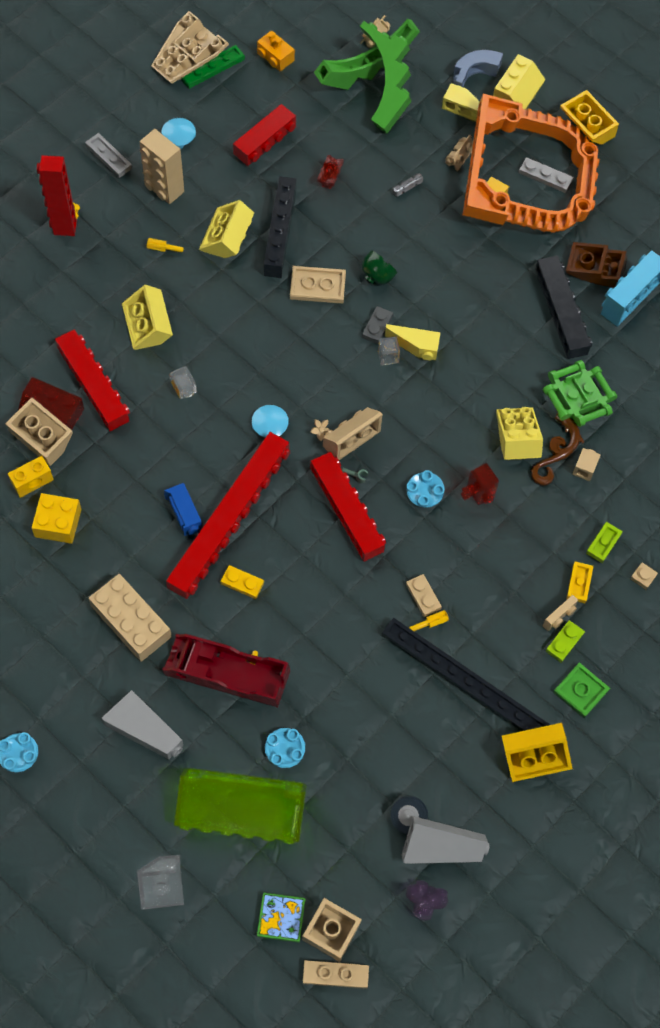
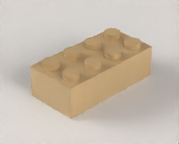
[139,129,184,204]
[89,573,172,662]

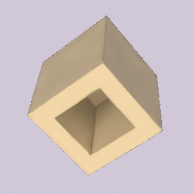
[572,448,600,481]

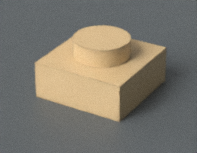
[630,563,658,590]

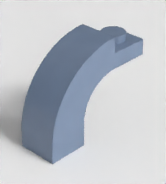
[453,50,503,87]

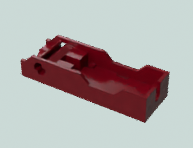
[162,634,291,708]

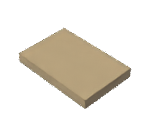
[290,266,346,303]

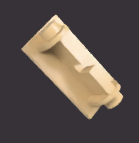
[360,15,390,48]
[445,135,473,171]

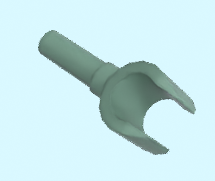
[342,468,368,483]

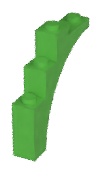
[314,19,420,90]
[360,21,412,134]

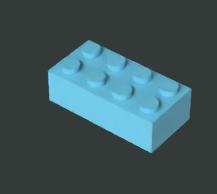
[601,250,660,327]

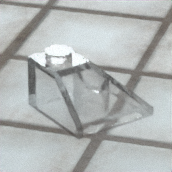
[137,854,184,910]

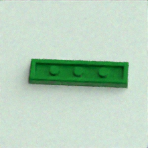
[181,45,245,89]

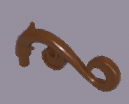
[531,413,584,486]

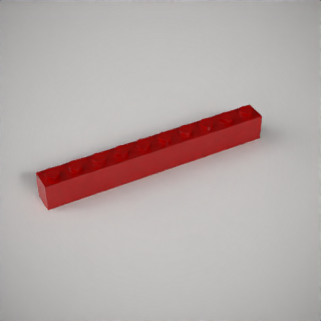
[166,432,290,599]

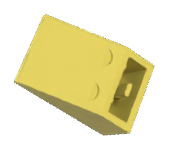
[496,407,543,460]

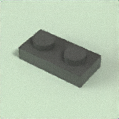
[362,306,393,345]

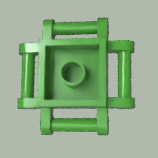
[543,360,618,427]

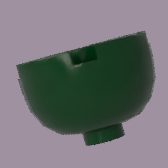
[362,250,398,285]

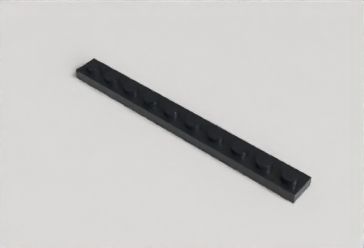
[382,618,550,731]

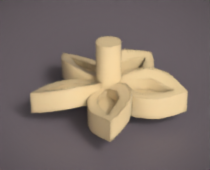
[310,419,330,441]

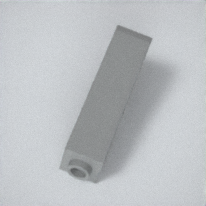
[102,690,184,760]
[401,816,489,864]

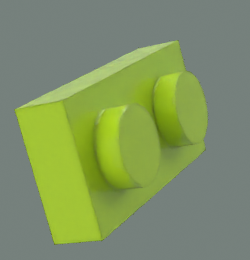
[586,522,623,563]
[546,620,585,663]

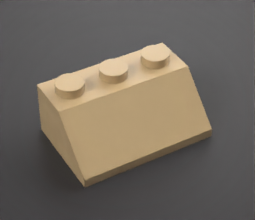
[5,398,73,466]
[323,407,383,460]

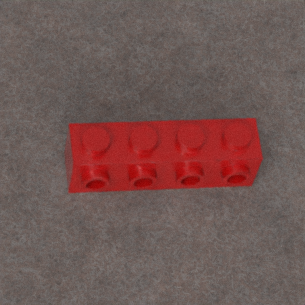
[233,104,296,166]

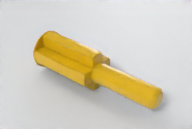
[147,238,184,252]
[409,610,449,631]

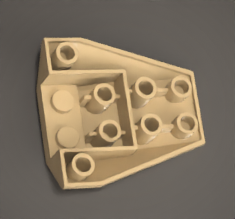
[151,11,229,84]

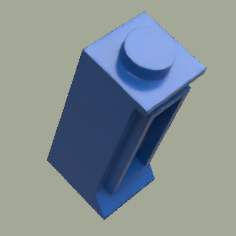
[164,483,202,536]

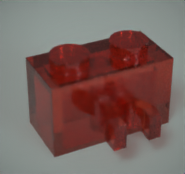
[460,463,499,505]

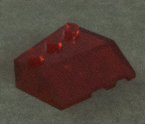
[18,377,84,430]

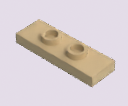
[303,960,369,989]

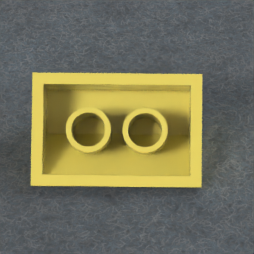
[493,54,545,109]
[199,200,254,258]
[122,285,173,350]

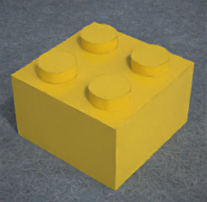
[32,493,81,544]

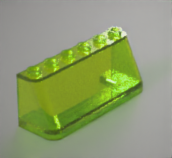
[174,768,307,844]

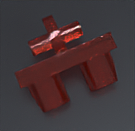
[317,155,344,189]

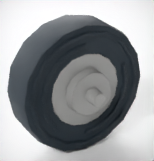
[391,796,428,834]

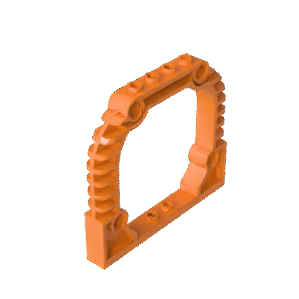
[463,94,599,233]

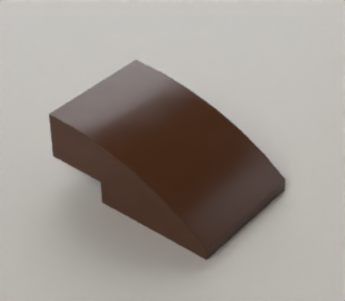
[566,242,627,288]

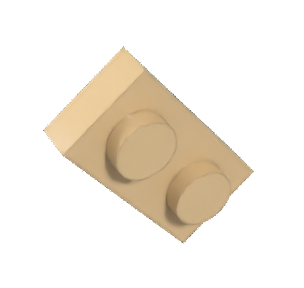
[406,574,442,617]
[543,595,578,631]

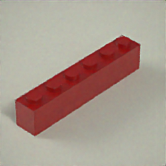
[37,155,77,236]
[55,329,130,432]
[310,452,386,562]

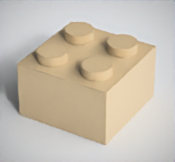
[302,898,362,962]

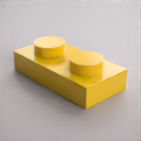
[566,561,593,604]
[221,565,264,599]

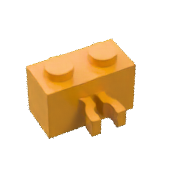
[257,31,295,71]

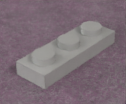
[85,133,132,178]
[519,157,573,193]

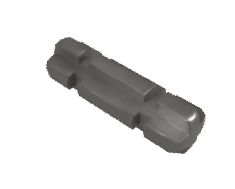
[392,173,423,197]

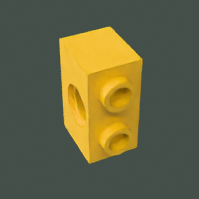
[8,456,54,498]

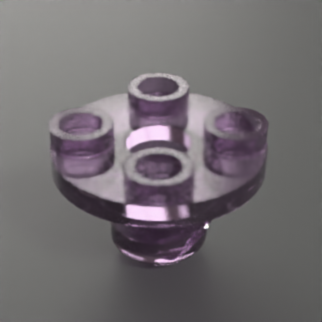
[406,880,448,921]

